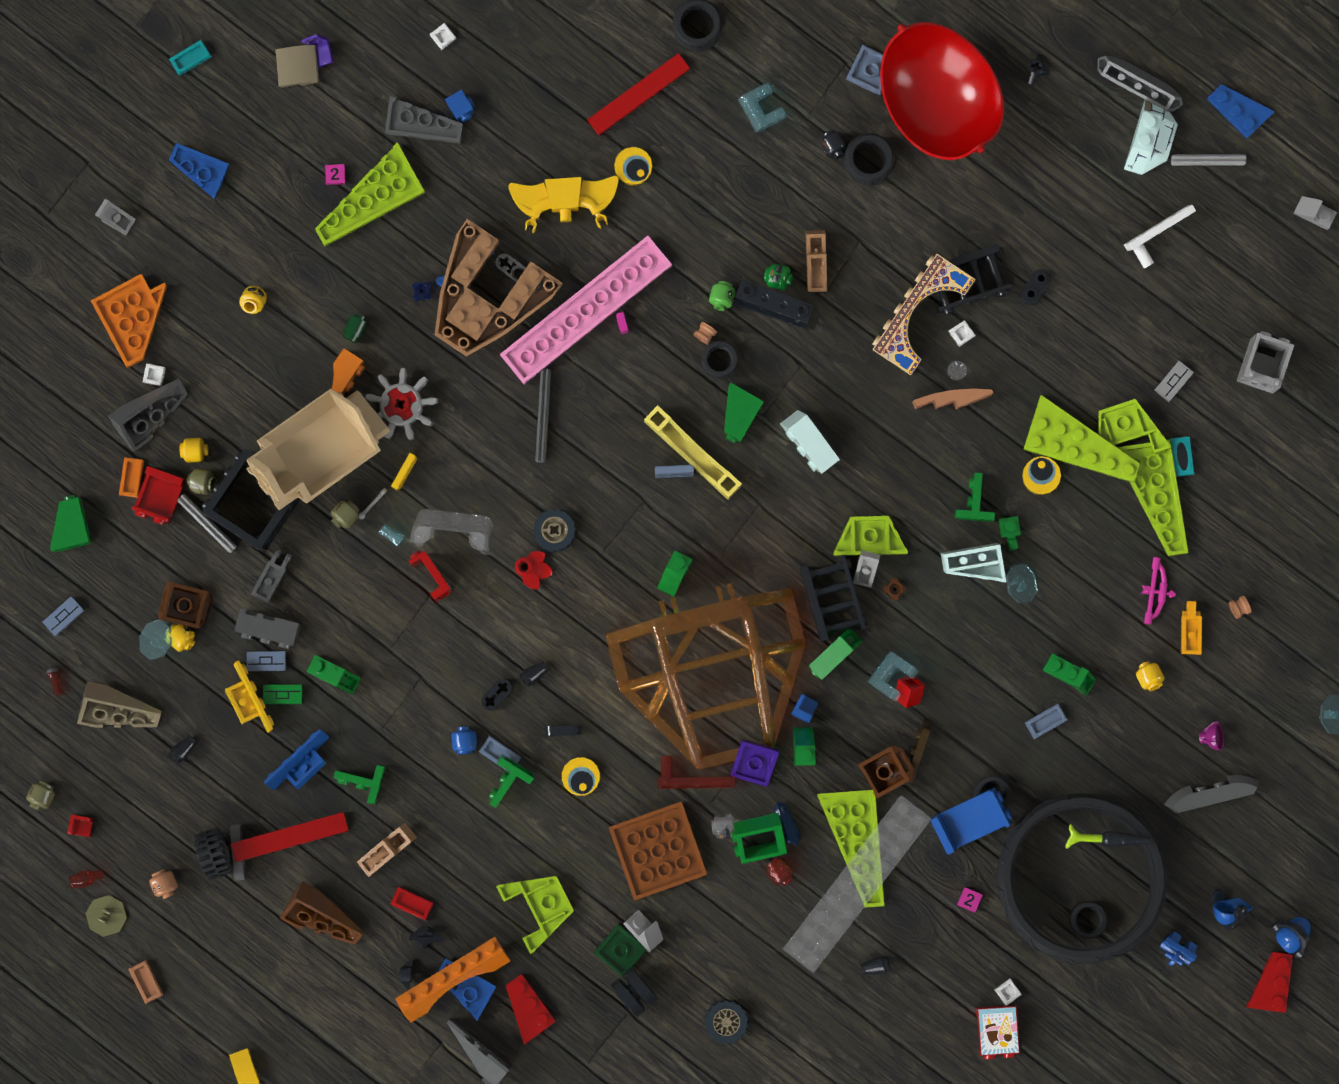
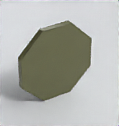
[85,895,127,937]

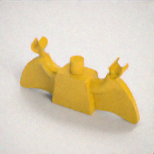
[508,176,618,233]

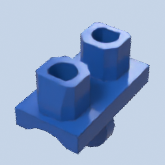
[1159,931,1197,966]

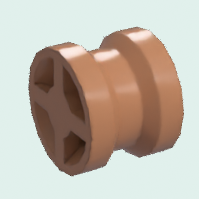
[693,322,717,345]
[1229,596,1251,619]

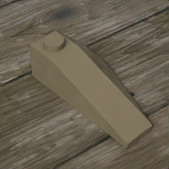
[77,681,162,728]

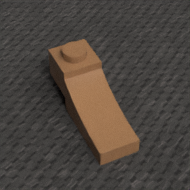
[806,230,827,292]
[357,823,417,877]

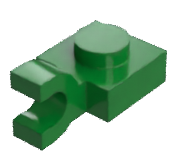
[998,516,1021,551]

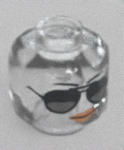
[711,813,739,839]

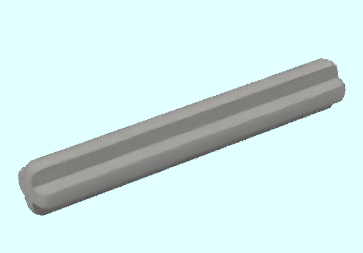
[1171,154,1246,166]
[178,494,237,553]

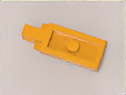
[1181,601,1202,655]

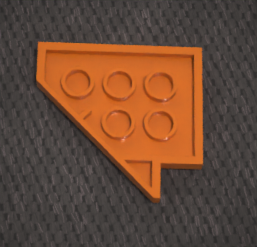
[91,274,167,368]

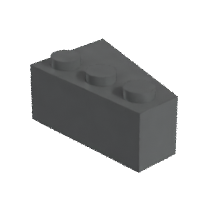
[234,609,301,649]

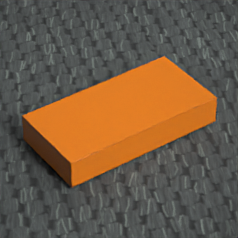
[119,457,144,498]

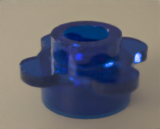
[412,282,432,301]

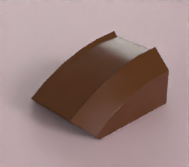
[158,582,211,629]
[858,745,914,798]

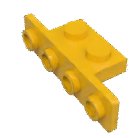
[225,660,274,733]

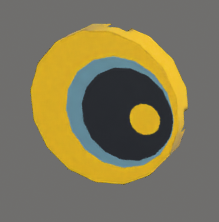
[614,147,652,186]
[1022,456,1061,495]
[562,757,600,796]

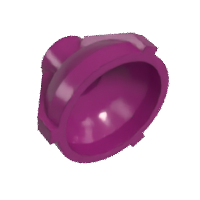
[1199,722,1224,750]

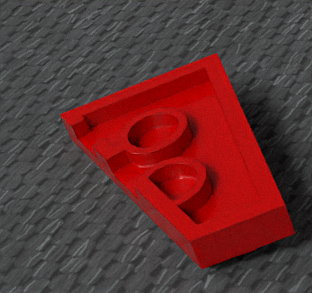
[1246,952,1293,1013]
[506,974,556,1044]

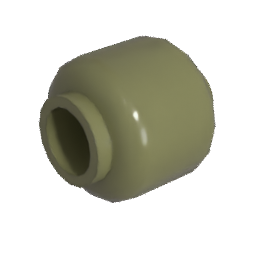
[187,469,217,495]
[331,500,359,529]
[26,781,55,811]

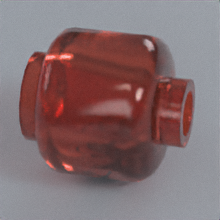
[765,857,794,887]

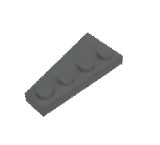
[385,96,463,144]

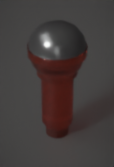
[46,666,62,696]

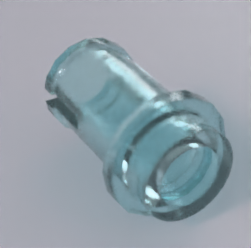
[379,524,404,546]

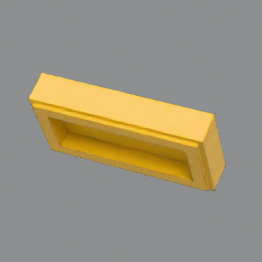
[391,453,417,491]

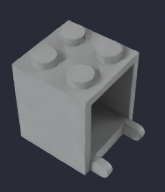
[1237,332,1294,394]

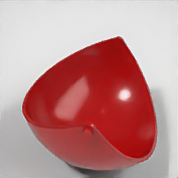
[880,22,1004,160]

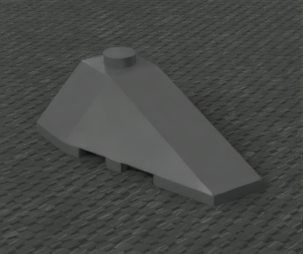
[447,1018,511,1084]

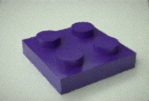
[730,739,779,787]

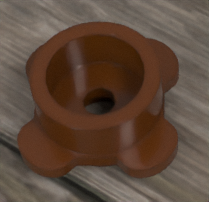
[883,578,906,601]

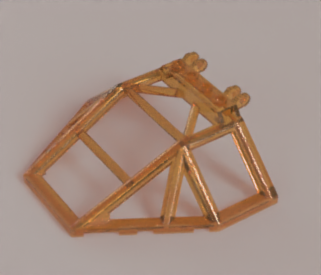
[605,583,806,770]

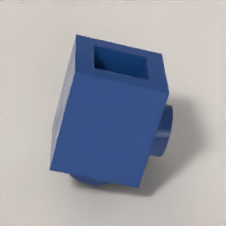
[445,90,475,122]

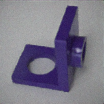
[301,34,334,68]

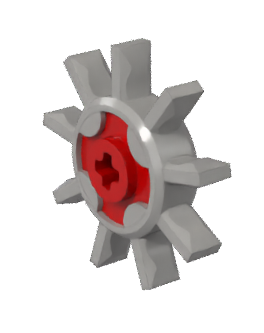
[365,368,438,440]

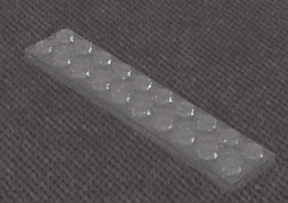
[783,795,931,973]

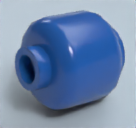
[451,727,477,754]

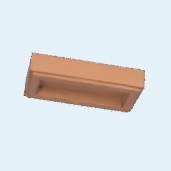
[128,960,164,1004]

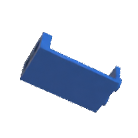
[930,788,1013,855]

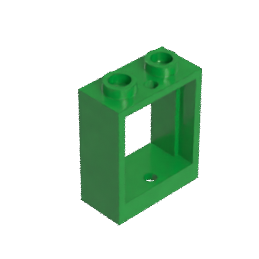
[731,813,787,864]

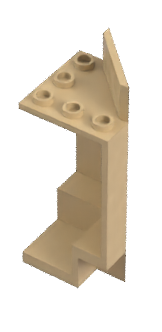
[246,389,390,510]

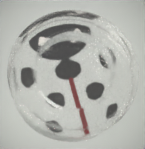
[947,361,967,381]

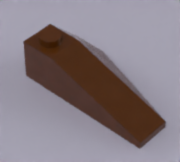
[280,881,364,945]

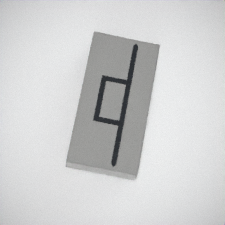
[1154,361,1194,402]

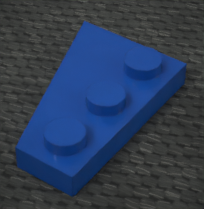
[1207,84,1275,139]
[169,143,230,199]
[438,958,497,1021]

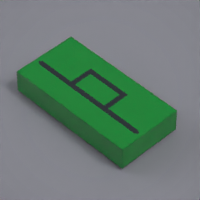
[263,685,303,704]

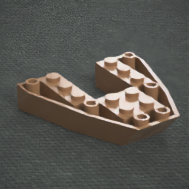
[435,219,562,356]

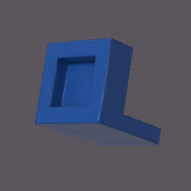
[791,694,818,723]

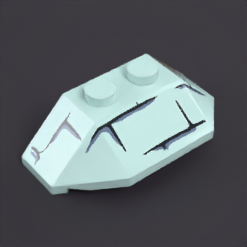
[1124,100,1178,175]

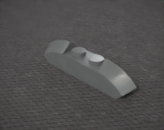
[1097,56,1183,112]
[1164,775,1259,813]

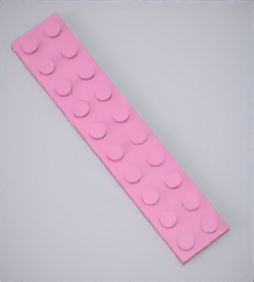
[500,236,672,384]

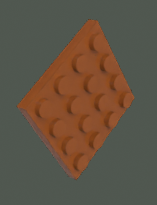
[609,801,707,901]

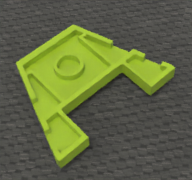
[1098,399,1171,453]
[496,876,574,954]

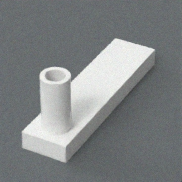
[1124,205,1196,268]

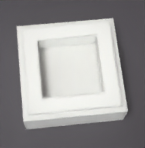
[430,23,456,50]
[948,320,976,347]
[143,363,166,386]
[994,978,1022,1006]

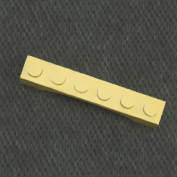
[644,405,742,500]

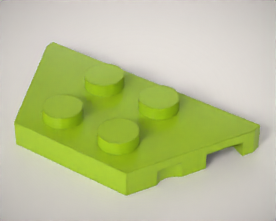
[833,516,908,556]

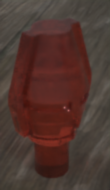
[69,870,104,888]

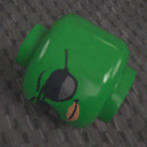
[764,263,793,290]

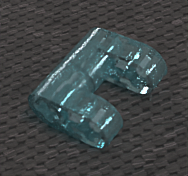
[738,83,787,133]
[867,651,919,702]

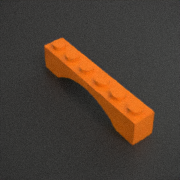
[332,348,365,395]
[395,937,510,1023]

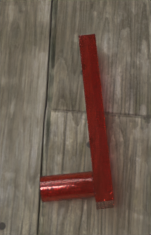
[657,756,735,789]

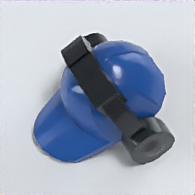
[1211,889,1253,930]
[1269,917,1311,959]

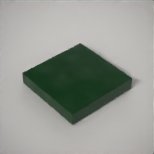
[594,923,647,978]

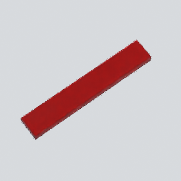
[587,53,690,136]
[231,812,349,862]

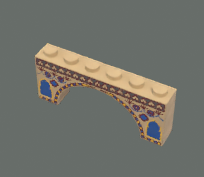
[872,254,976,375]

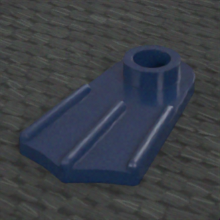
[775,801,801,846]

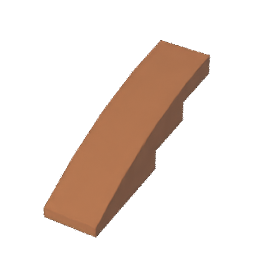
[912,389,993,410]

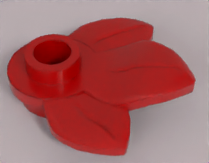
[515,551,553,590]

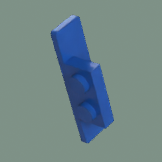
[264,729,329,790]

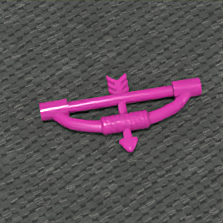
[1141,557,1176,625]

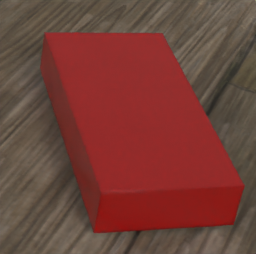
[390,887,434,921]

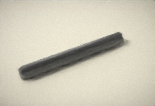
[535,369,551,463]

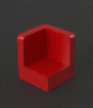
[894,675,925,708]
[68,815,94,837]

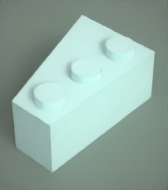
[780,410,840,474]
[941,543,1006,582]

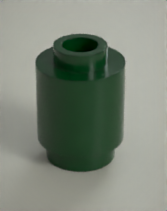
[343,314,368,343]

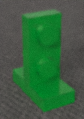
[954,473,995,522]
[1043,653,1096,696]
[306,655,361,695]
[488,754,534,808]
[333,765,386,805]

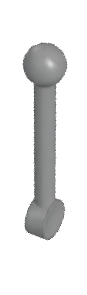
[359,488,388,519]

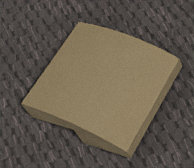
[275,45,319,88]

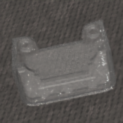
[410,509,493,555]

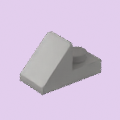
[1293,196,1337,230]
[95,199,136,235]
[853,550,880,588]
[623,910,663,952]

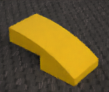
[229,1048,260,1084]

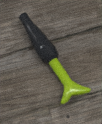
[1065,824,1150,849]

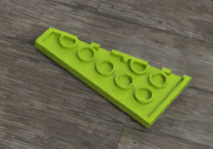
[315,142,425,246]
[1024,395,1140,483]
[1117,440,1188,556]
[817,790,884,907]

